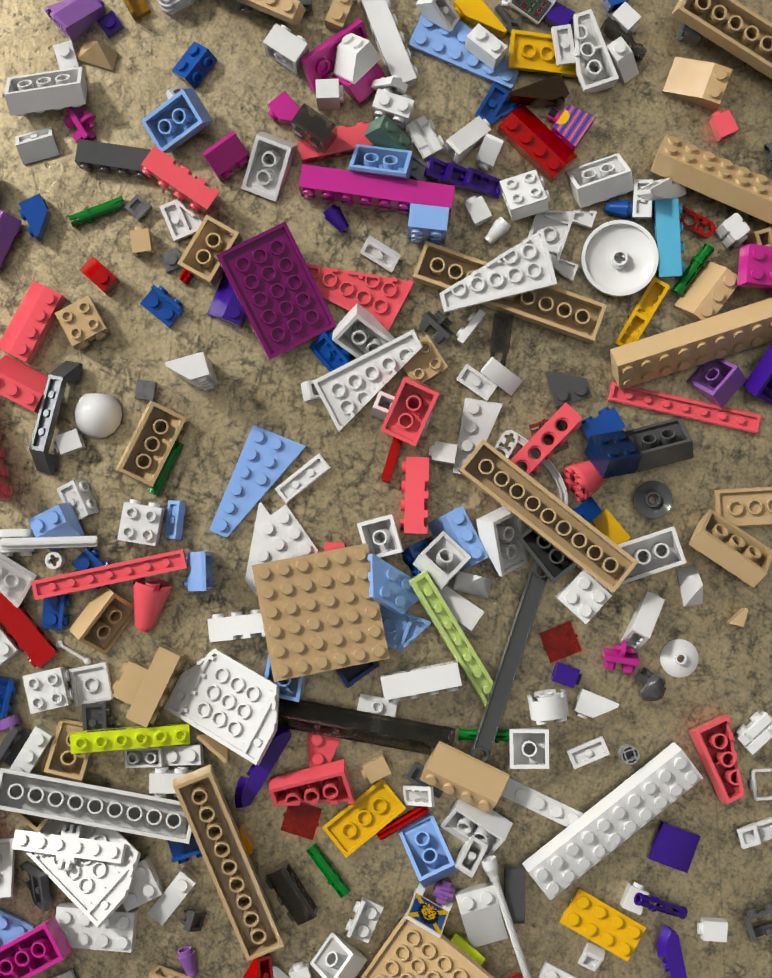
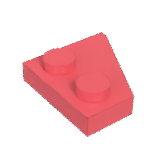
[307,728,344,768]

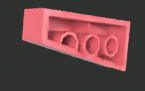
[139,146,220,212]
[400,457,429,535]
[688,715,745,804]
[269,759,355,806]

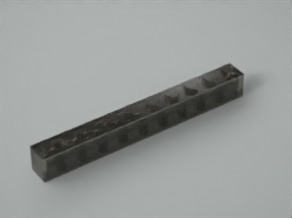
[277,698,456,755]

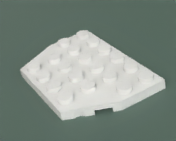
[164,649,280,765]
[24,819,141,928]

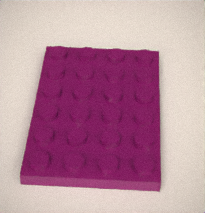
[216,221,337,360]

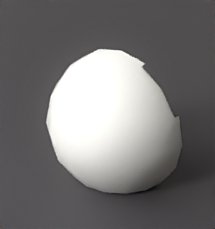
[73,393,122,439]

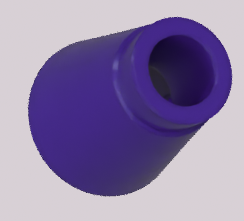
[323,204,349,233]

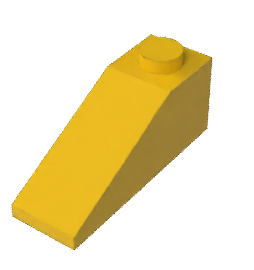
[453,0,507,39]

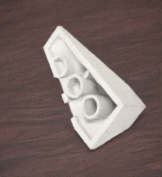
[573,9,619,93]

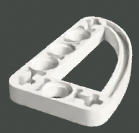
[494,430,568,506]

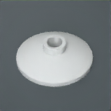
[660,639,699,678]

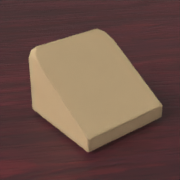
[726,608,749,627]

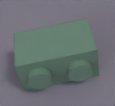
[364,114,411,150]

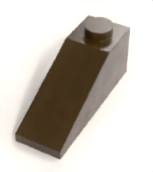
[505,73,570,107]

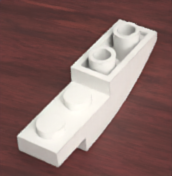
[124,744,204,768]

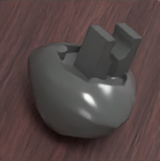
[636,667,666,701]

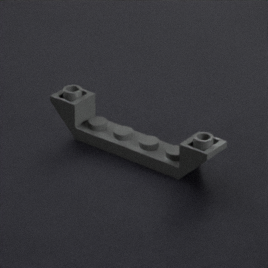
[29,361,83,475]

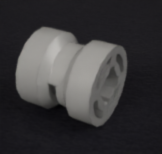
[618,743,640,765]

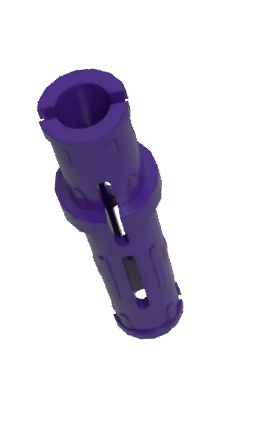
[634,892,688,919]

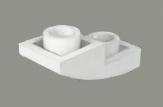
[480,357,523,395]

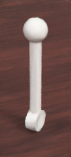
[56,641,91,665]

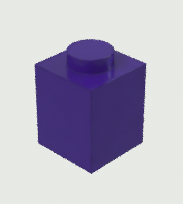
[544,1,575,28]
[550,661,582,688]

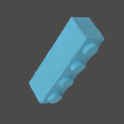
[653,198,685,278]

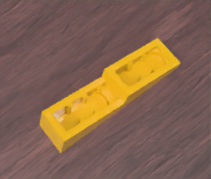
[614,277,670,346]

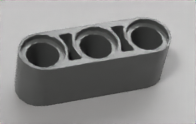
[504,866,525,924]

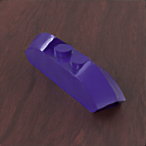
[235,723,292,808]
[657,925,687,978]

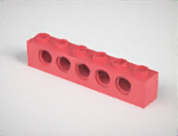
[510,402,582,475]

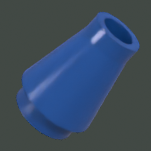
[605,200,633,219]

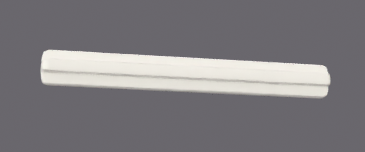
[0,535,98,550]

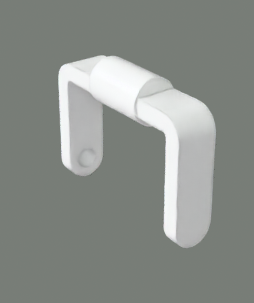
[749,768,772,801]

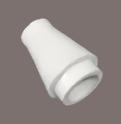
[484,217,511,245]

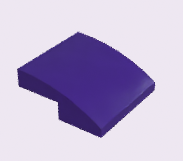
[648,821,701,873]

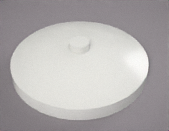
[581,220,659,297]

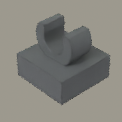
[181,909,207,932]

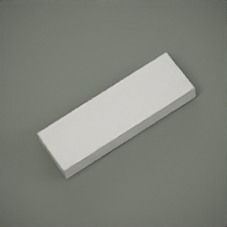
[275,453,331,504]

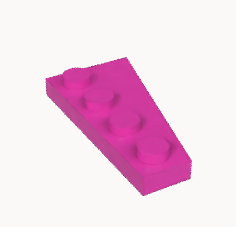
[300,19,368,92]

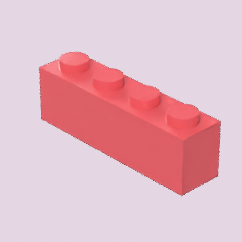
[297,121,374,164]

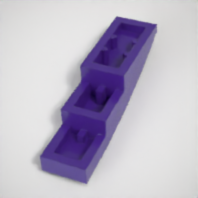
[424,157,501,199]

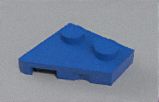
[474,82,523,125]

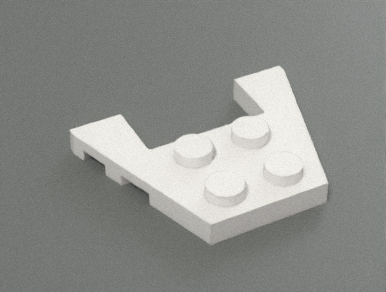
[528,210,597,282]

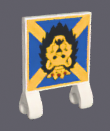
[405,883,454,938]

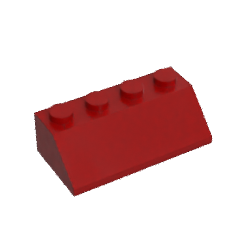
[497,105,578,184]

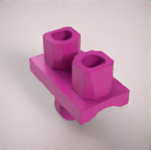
[63,107,97,143]
[603,640,640,674]

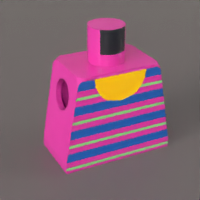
[547,105,595,152]

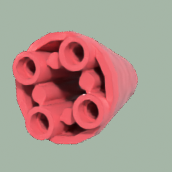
[563,460,610,502]

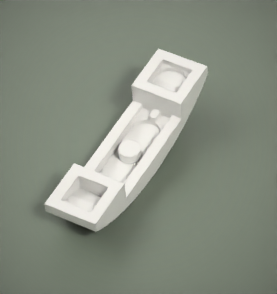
[737,817,772,849]

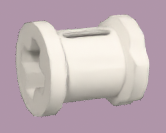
[45,552,66,569]

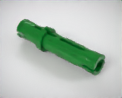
[68,195,126,227]
[671,243,715,296]
[147,441,184,496]
[458,728,510,743]
[306,843,351,898]

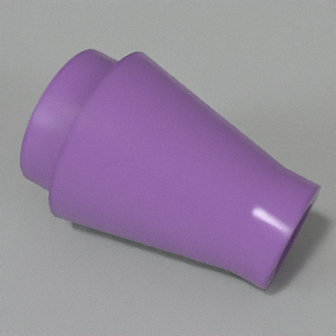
[176,946,198,977]

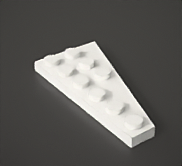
[439,228,557,313]
[312,329,423,432]

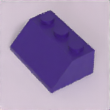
[207,273,247,329]
[743,344,772,404]

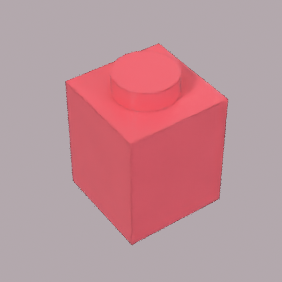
[708,109,739,143]

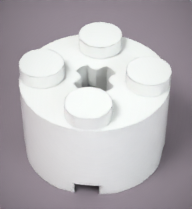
[527,689,569,725]

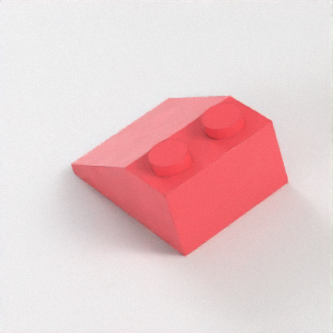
[380,376,441,447]

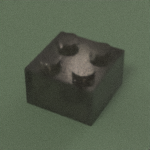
[291,103,338,154]

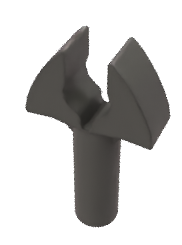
[495,4,523,35]

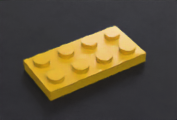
[507,29,578,78]
[322,778,407,858]
[559,887,647,962]

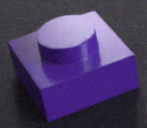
[97,10,124,38]

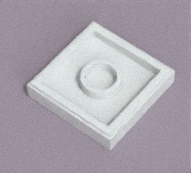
[69,662,114,707]

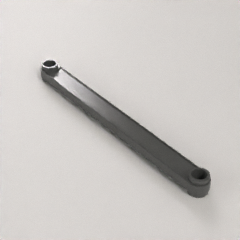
[470,562,548,762]

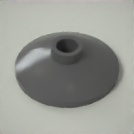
[634,480,673,519]

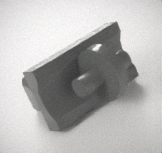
[419,310,454,344]

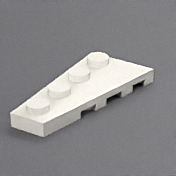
[453,398,503,475]

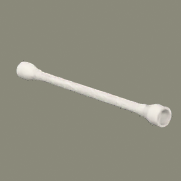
[481,855,531,978]

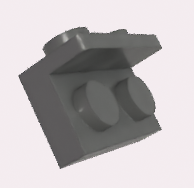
[82,701,112,731]
[0,724,32,766]

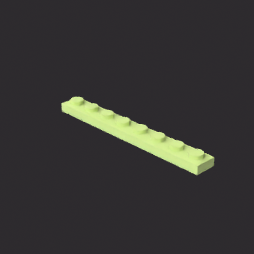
[408,571,493,707]

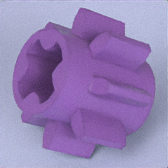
[432,879,455,905]

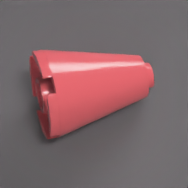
[133,577,172,632]

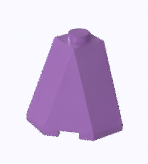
[44,0,106,42]

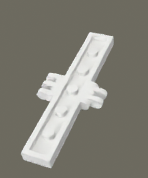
[11,822,127,871]

